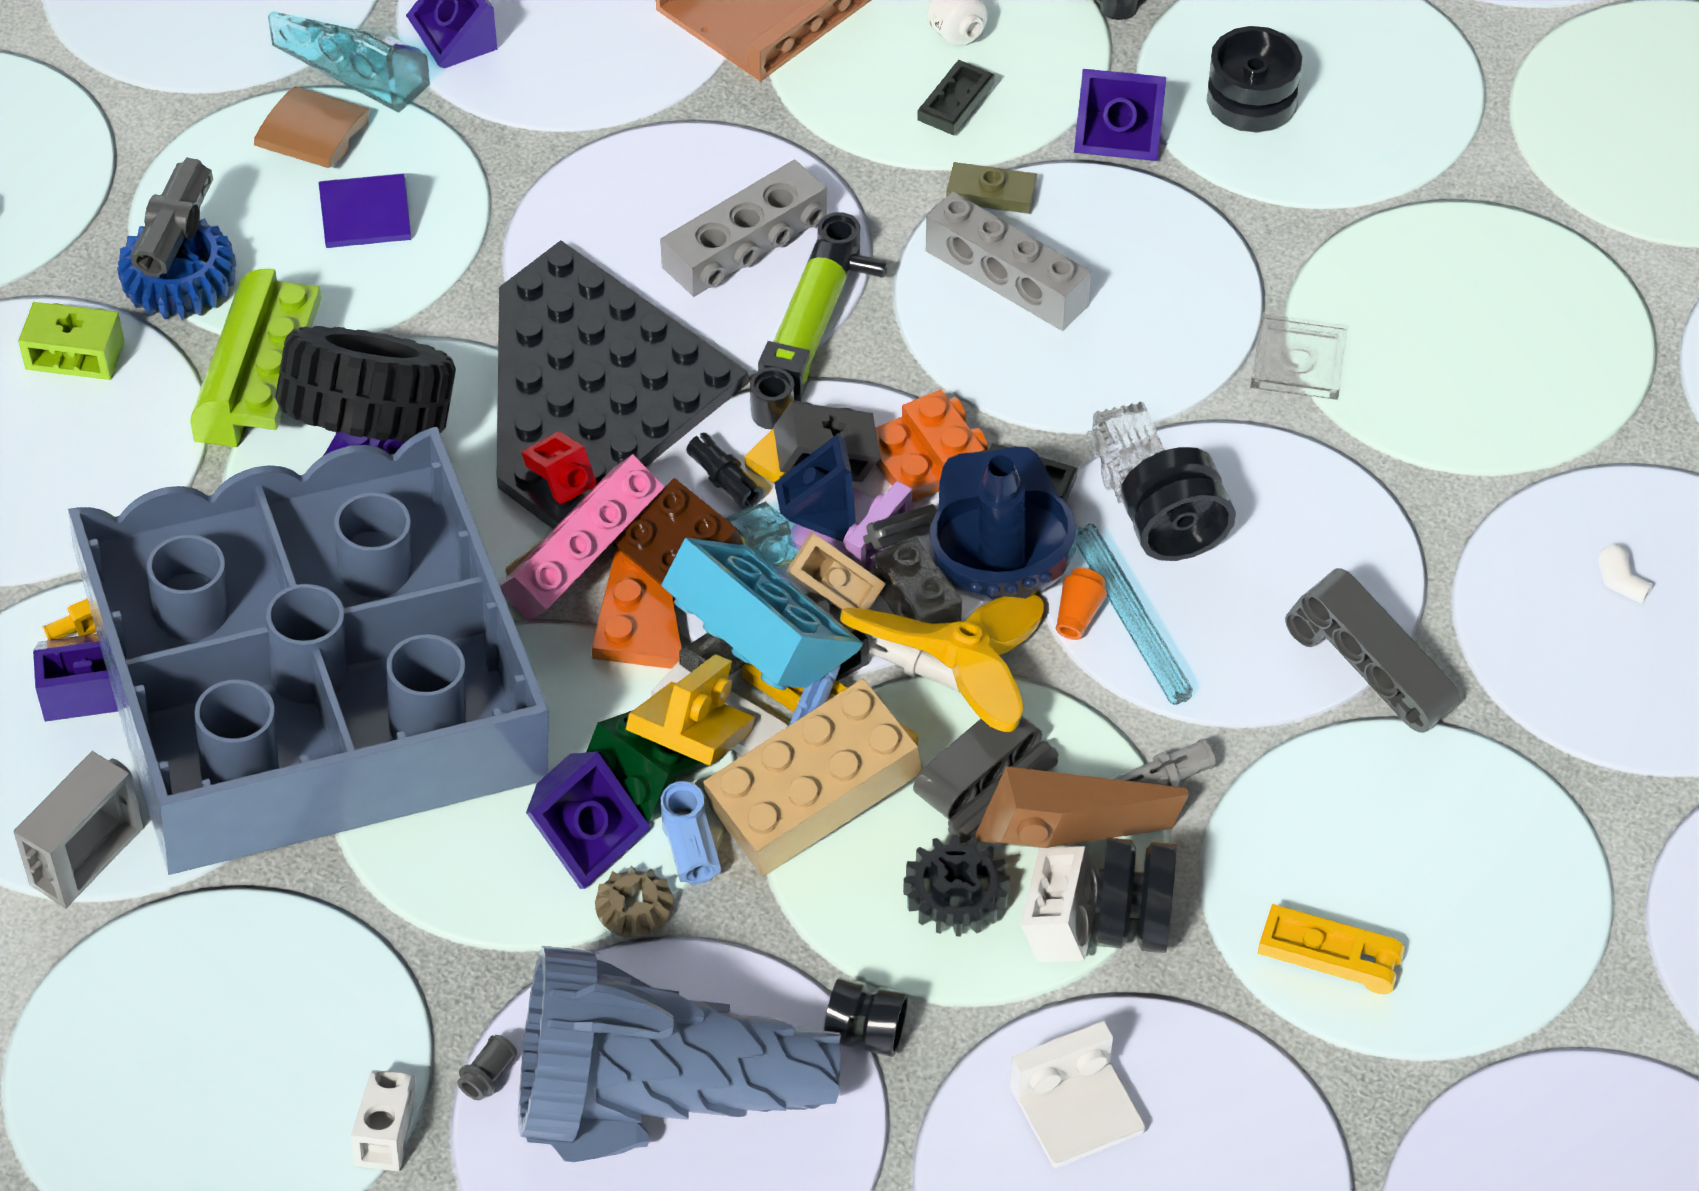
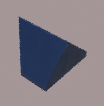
[774,434,856,542]

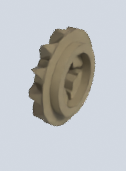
[595,865,673,937]

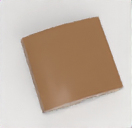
[254,86,370,168]

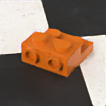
[875,389,988,502]

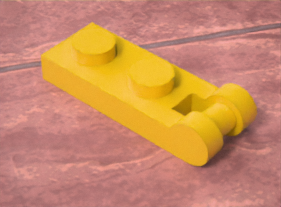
[1257,904,1405,994]

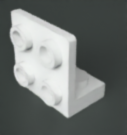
[1009,1021,1145,1168]

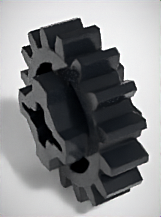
[903,835,1010,937]

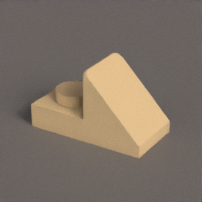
[786,532,886,611]

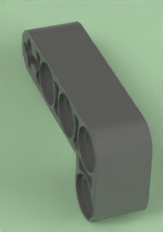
[1285,568,1460,733]

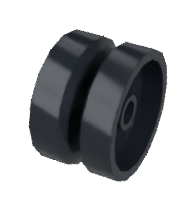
[1206,26,1302,132]
[1120,447,1236,561]
[1095,837,1177,953]

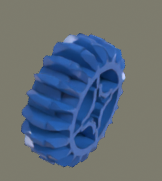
[117,218,237,320]

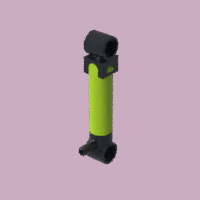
[750,212,888,430]

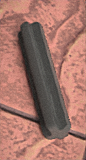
[863,504,937,550]
[947,741,1059,843]

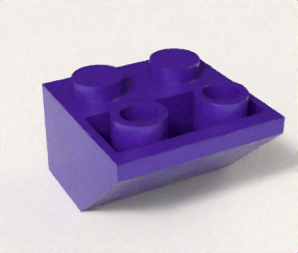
[33,634,118,722]

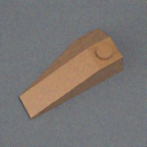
[975,766,1189,848]

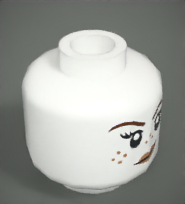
[927,0,988,46]

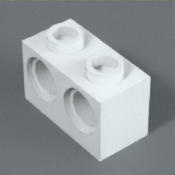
[1021,846,1098,963]

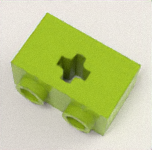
[18,301,125,380]

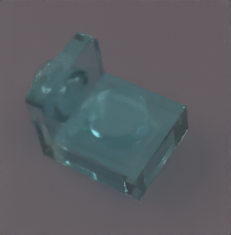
[725,501,796,569]

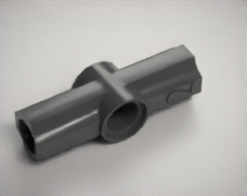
[130,157,214,278]

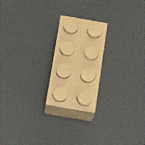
[703,678,922,877]

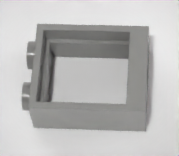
[13,750,144,909]

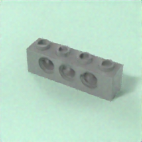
[660,159,827,297]
[925,192,1091,332]

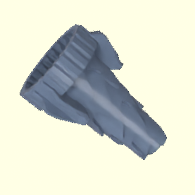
[518,945,841,1163]

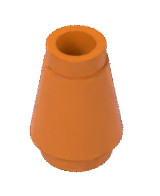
[1055,568,1107,640]

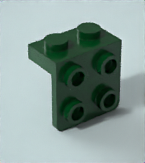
[586,710,718,821]

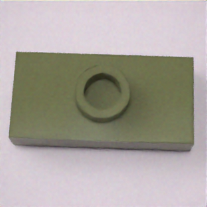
[946,162,1037,214]

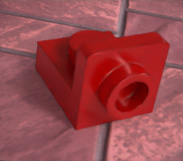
[521,431,597,504]

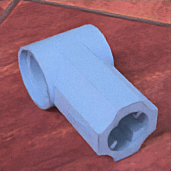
[661,781,721,886]

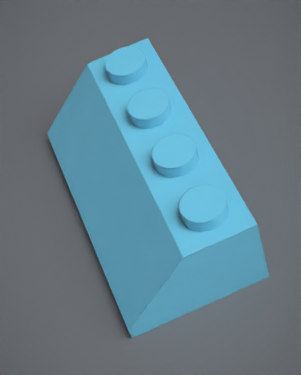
[661,538,863,690]

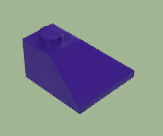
[526,752,651,889]

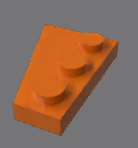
[591,548,684,669]

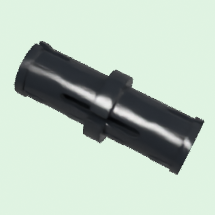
[686,432,764,510]

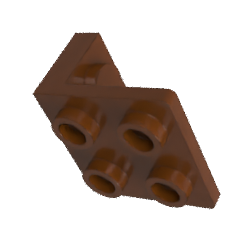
[612,478,744,585]

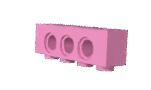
[500,454,664,621]

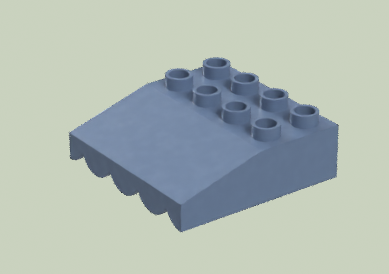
[68,427,549,875]

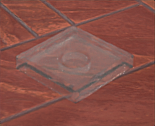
[1250,313,1349,400]

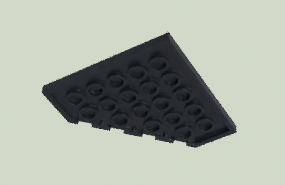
[496,240,749,529]

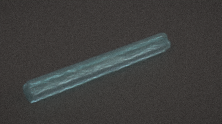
[1076,523,1193,705]

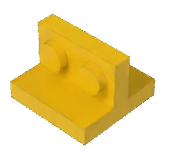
[626,654,755,766]

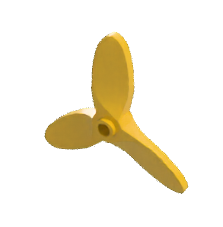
[840,595,1044,732]

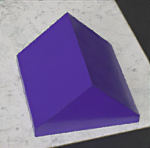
[406,0,498,69]
[1074,69,1167,161]
[318,173,411,248]

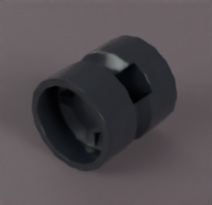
[824,977,908,1057]

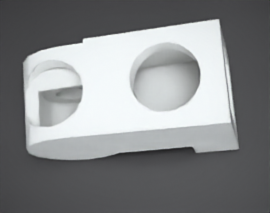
[350,1070,416,1172]

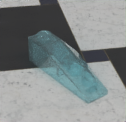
[267,11,430,113]

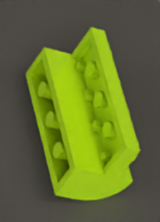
[190,268,322,447]

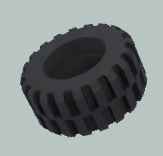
[275,326,456,442]

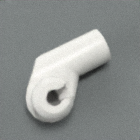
[1598,544,1653,604]

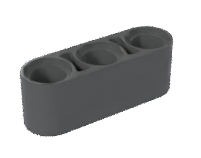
[913,715,1043,820]

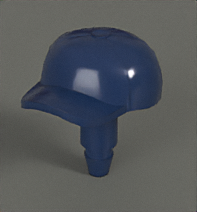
[929,446,1077,602]

